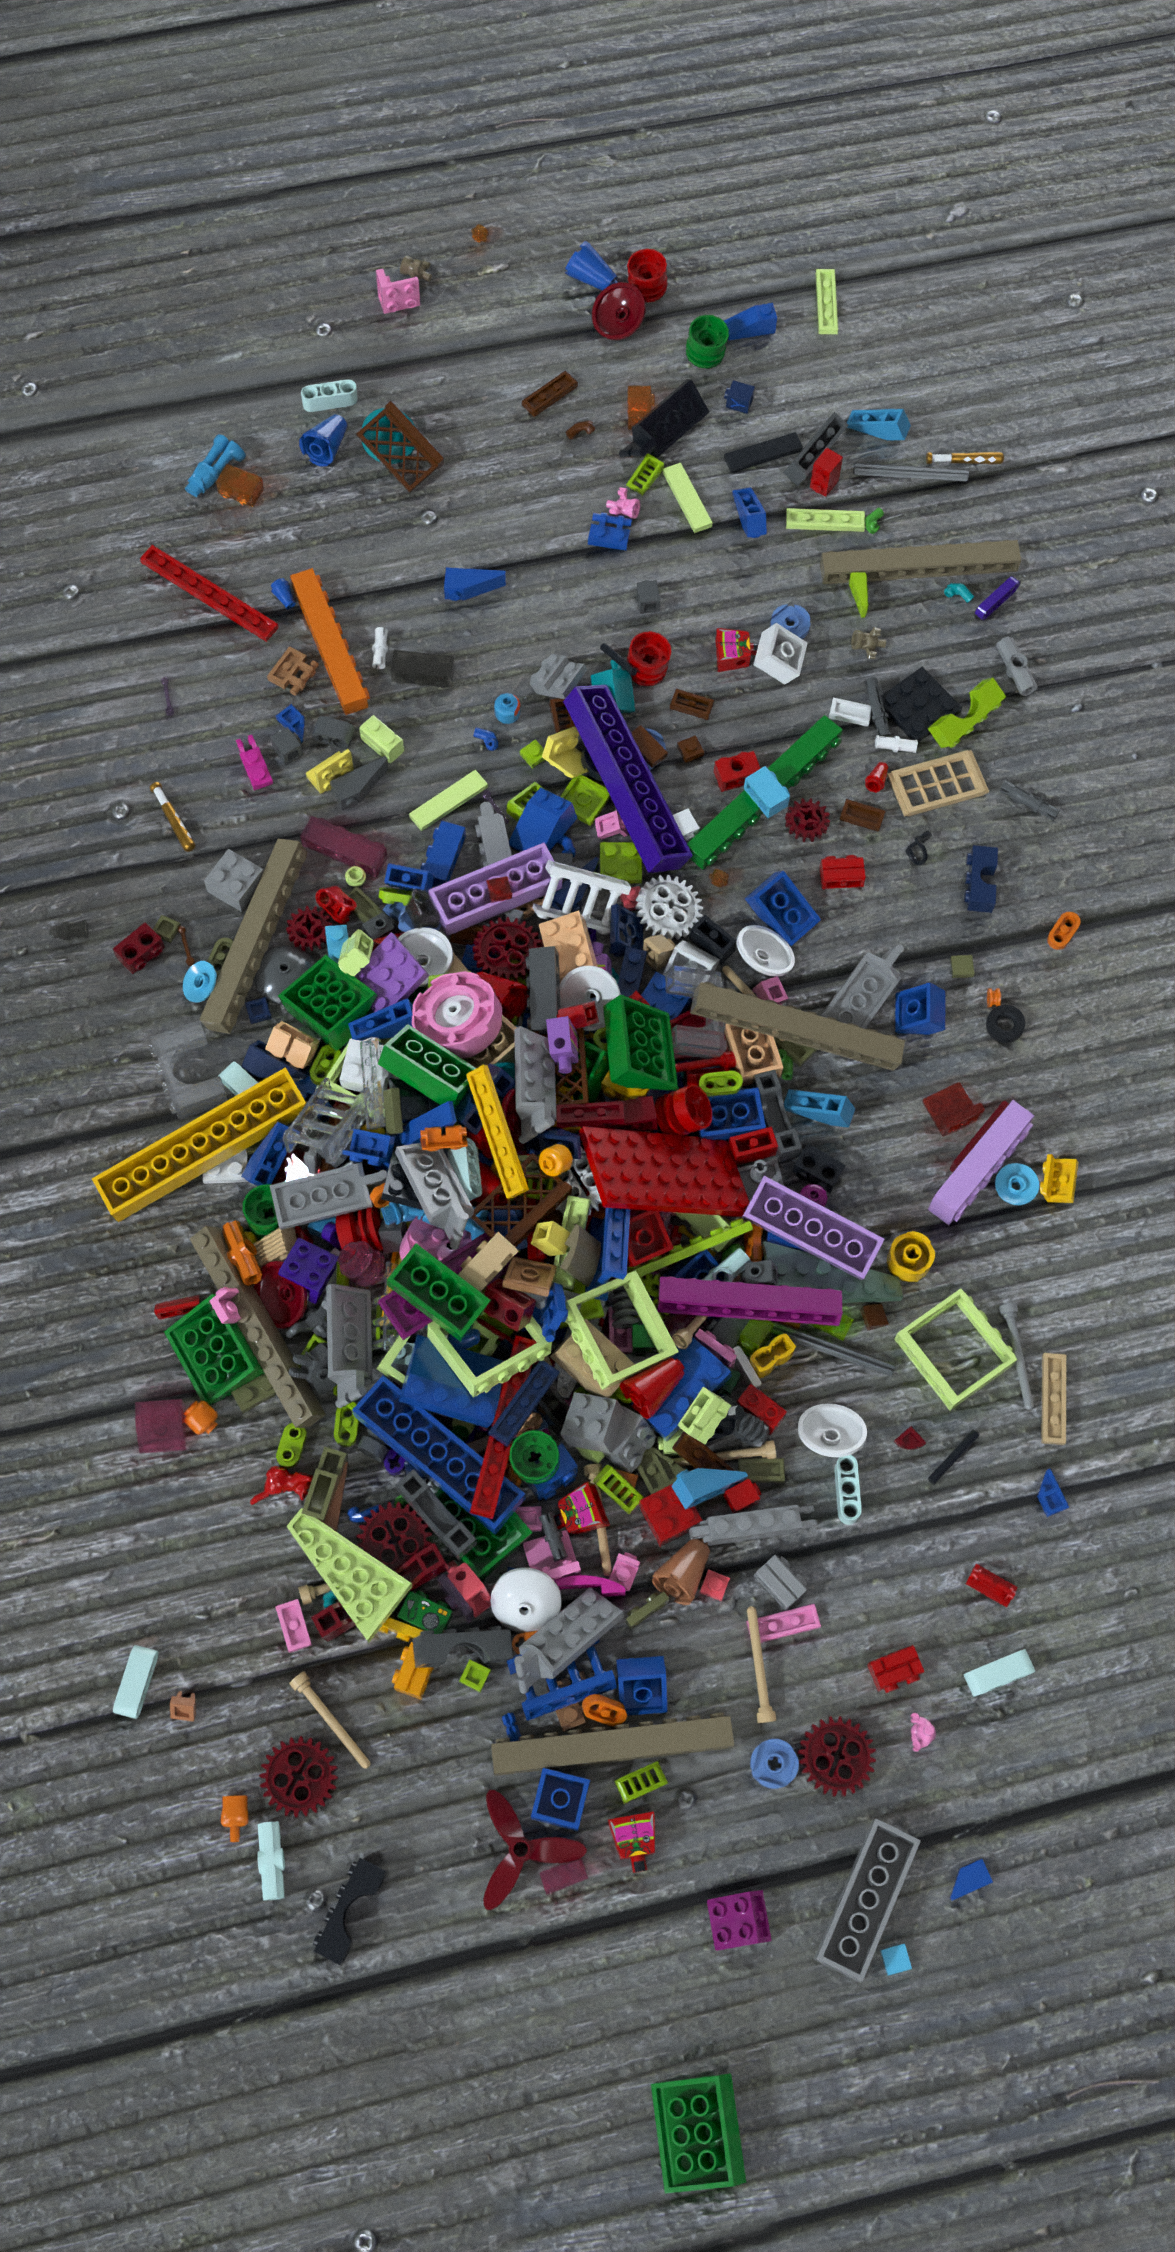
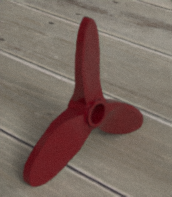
[483,1790,587,1910]

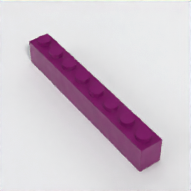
[657,1276,843,1326]

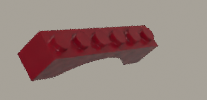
[311,1543,450,1642]

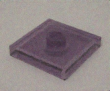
[437,1574,474,1624]

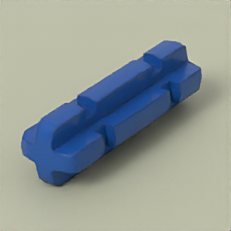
[502,1712,521,1742]

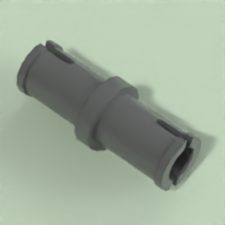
[539,1512,568,1562]

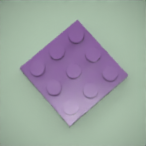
[354,933,429,1012]

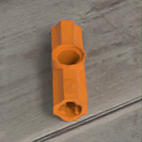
[222,1220,262,1286]

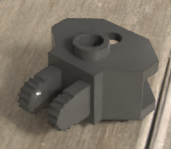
[288,1342,337,1394]

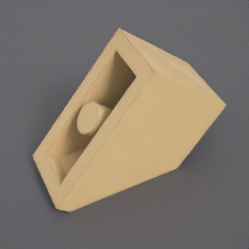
[643,934,675,972]

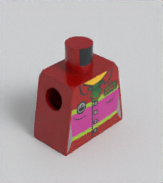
[715,628,759,672]
[554,1482,610,1534]
[608,1811,655,1873]

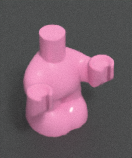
[606,487,640,519]
[910,1713,936,1752]

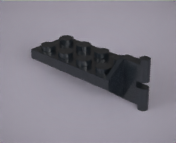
[619,379,709,458]

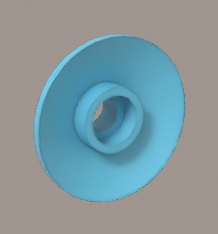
[183,961,216,1003]
[995,1163,1039,1205]

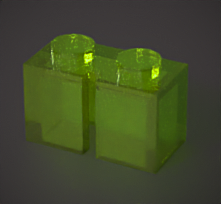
[737,1319,775,1356]

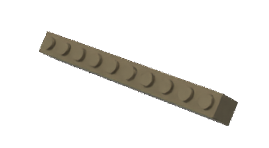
[820,540,1021,584]
[199,838,308,1034]
[690,982,905,1071]
[190,1226,326,1428]
[491,1713,734,1776]

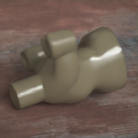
[400,255,432,282]
[851,627,886,659]

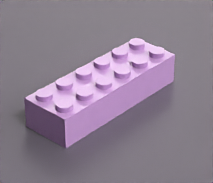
[428,843,563,936]
[928,1100,1034,1225]
[742,1176,884,1280]

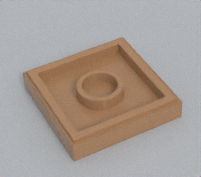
[503,1257,557,1297]

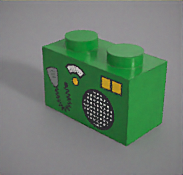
[632,1325,658,1356]
[397,1590,453,1634]

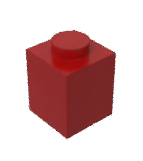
[723,1479,761,1514]

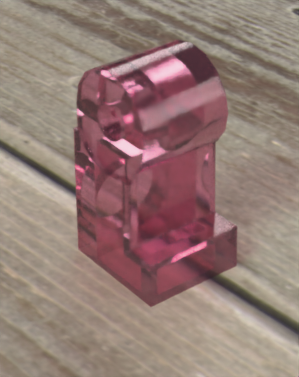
[539,1859,589,1896]

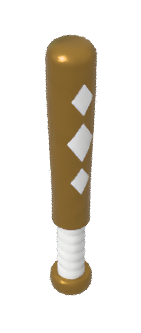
[926,452,1004,464]
[149,782,196,852]

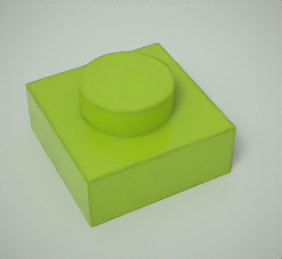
[520,739,545,768]
[459,1659,491,1693]

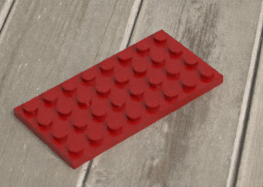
[579,1126,750,1217]

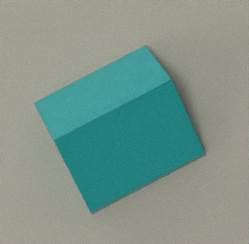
[590,669,635,713]

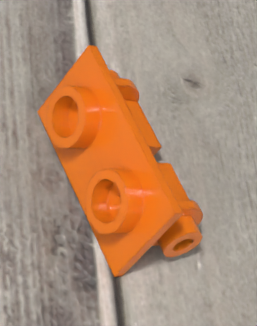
[420,1125,468,1151]

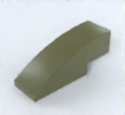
[302,1446,349,1520]

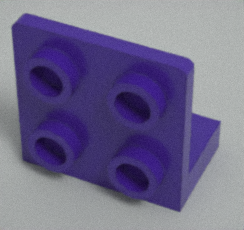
[278,1238,339,1304]

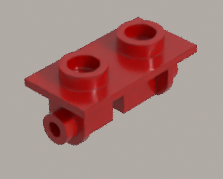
[965,1564,1018,1608]

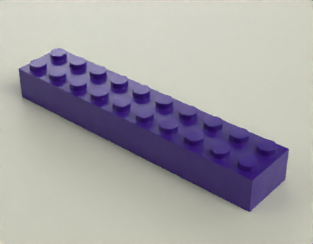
[563,685,693,873]

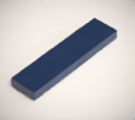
[488,1360,560,1447]

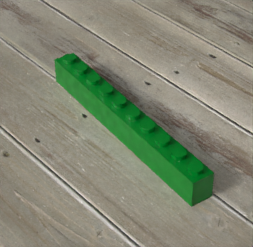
[687,715,843,870]

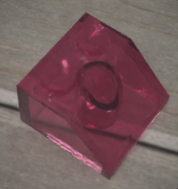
[135,1399,186,1454]

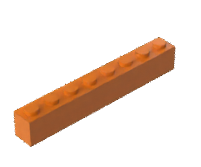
[290,568,370,715]

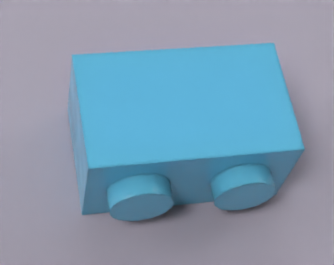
[744,766,790,818]

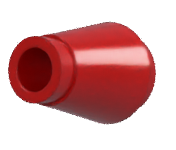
[865,762,889,793]

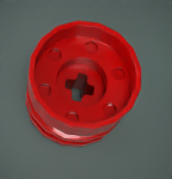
[627,248,668,303]
[627,631,672,686]
[655,1084,712,1136]
[335,1204,383,1260]

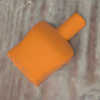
[221,1795,249,1842]

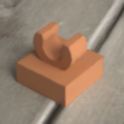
[170,1691,196,1722]

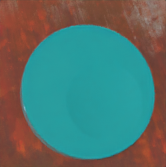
[361,408,415,464]

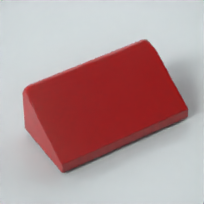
[154,1295,201,1320]

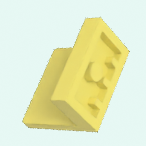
[542,726,589,778]
[306,749,354,794]

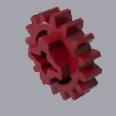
[785,798,830,842]
[286,906,332,951]

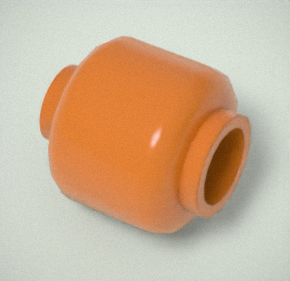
[183,1401,218,1435]

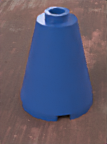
[565,241,618,291]
[299,414,347,467]

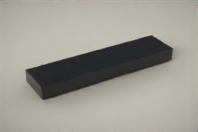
[724,432,803,473]

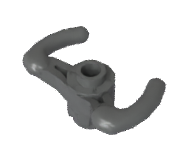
[285,1293,327,1339]

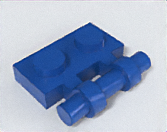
[588,512,632,551]
[540,1282,568,1342]

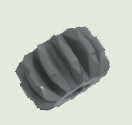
[732,1412,770,1447]

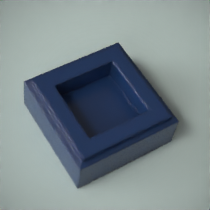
[245,997,272,1024]

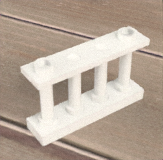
[532,860,631,935]

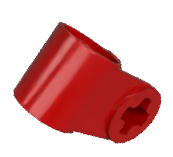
[315,886,357,924]

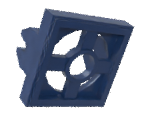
[609,904,644,957]

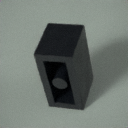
[689,915,737,965]

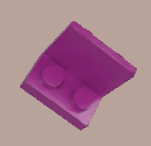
[707,1890,772,1951]

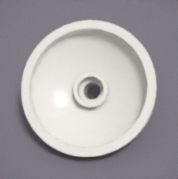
[736,925,795,976]
[398,928,453,987]
[560,966,621,1031]
[798,1404,867,1457]
[490,1567,561,1633]

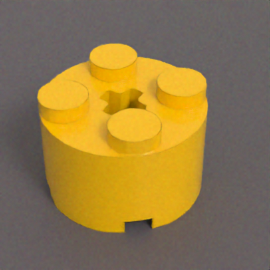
[887,1231,935,1282]

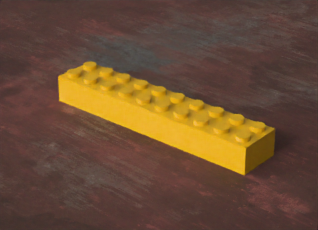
[92,1067,311,1222]

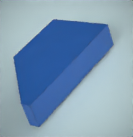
[276,704,305,744]
[1037,1469,1069,1517]
[950,1859,993,1901]

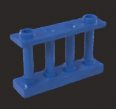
[585,1208,630,1301]
[507,1640,617,1721]

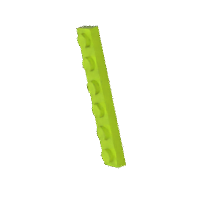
[627,1218,753,1277]

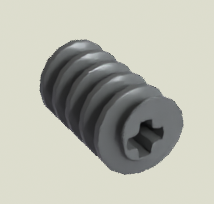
[612,1286,641,1329]

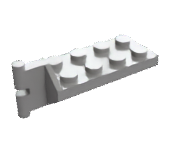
[821,944,904,1029]
[514,1026,556,1144]
[395,1143,474,1250]
[270,1162,387,1230]
[326,1284,373,1408]
[514,1587,624,1694]

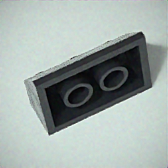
[389,1079,440,1124]

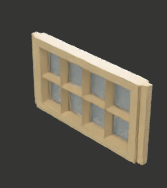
[887,750,989,817]

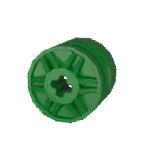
[686,315,729,369]
[243,1184,279,1240]
[509,1430,560,1484]

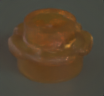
[471,224,489,243]
[709,869,729,887]

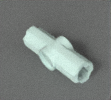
[702,1248,751,1282]
[258,1821,285,1901]

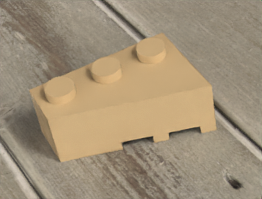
[458,1232,519,1292]

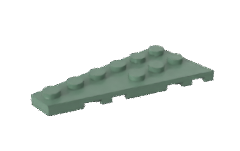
[762,1241,903,1303]

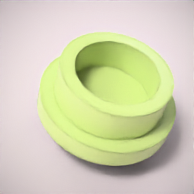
[345,866,366,887]

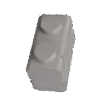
[754,1554,808,1611]

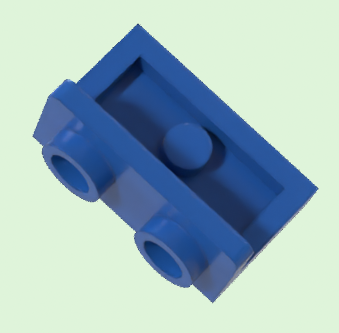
[342,1129,395,1166]

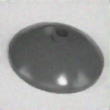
[254,946,315,1005]

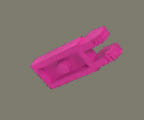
[236,734,273,791]

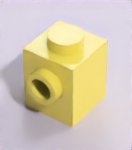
[531,1221,570,1256]

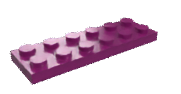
[378,1229,511,1340]

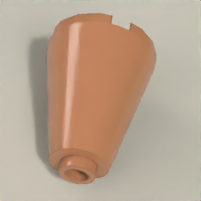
[652,1539,710,1605]

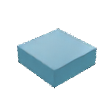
[880,1944,912,1976]

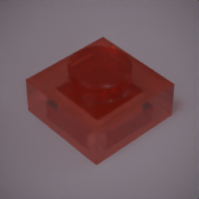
[486,876,512,903]

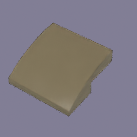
[560,1224,601,1287]

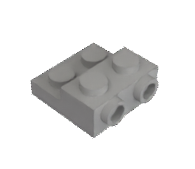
[530,654,587,699]

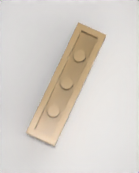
[1041,1353,1066,1445]

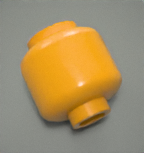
[539,1144,573,1177]

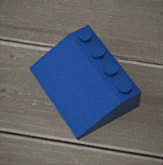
[399,1335,504,1428]
[628,1338,732,1441]

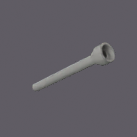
[999,1303,1034,1410]

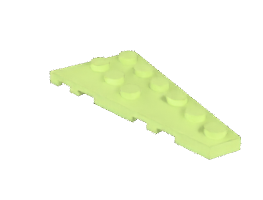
[287,1508,412,1643]

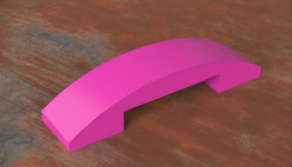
[554,1575,625,1597]

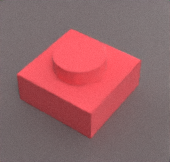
[620,886,640,911]
[700,1569,730,1601]

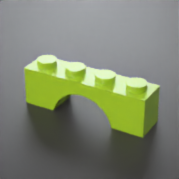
[928,677,1006,748]

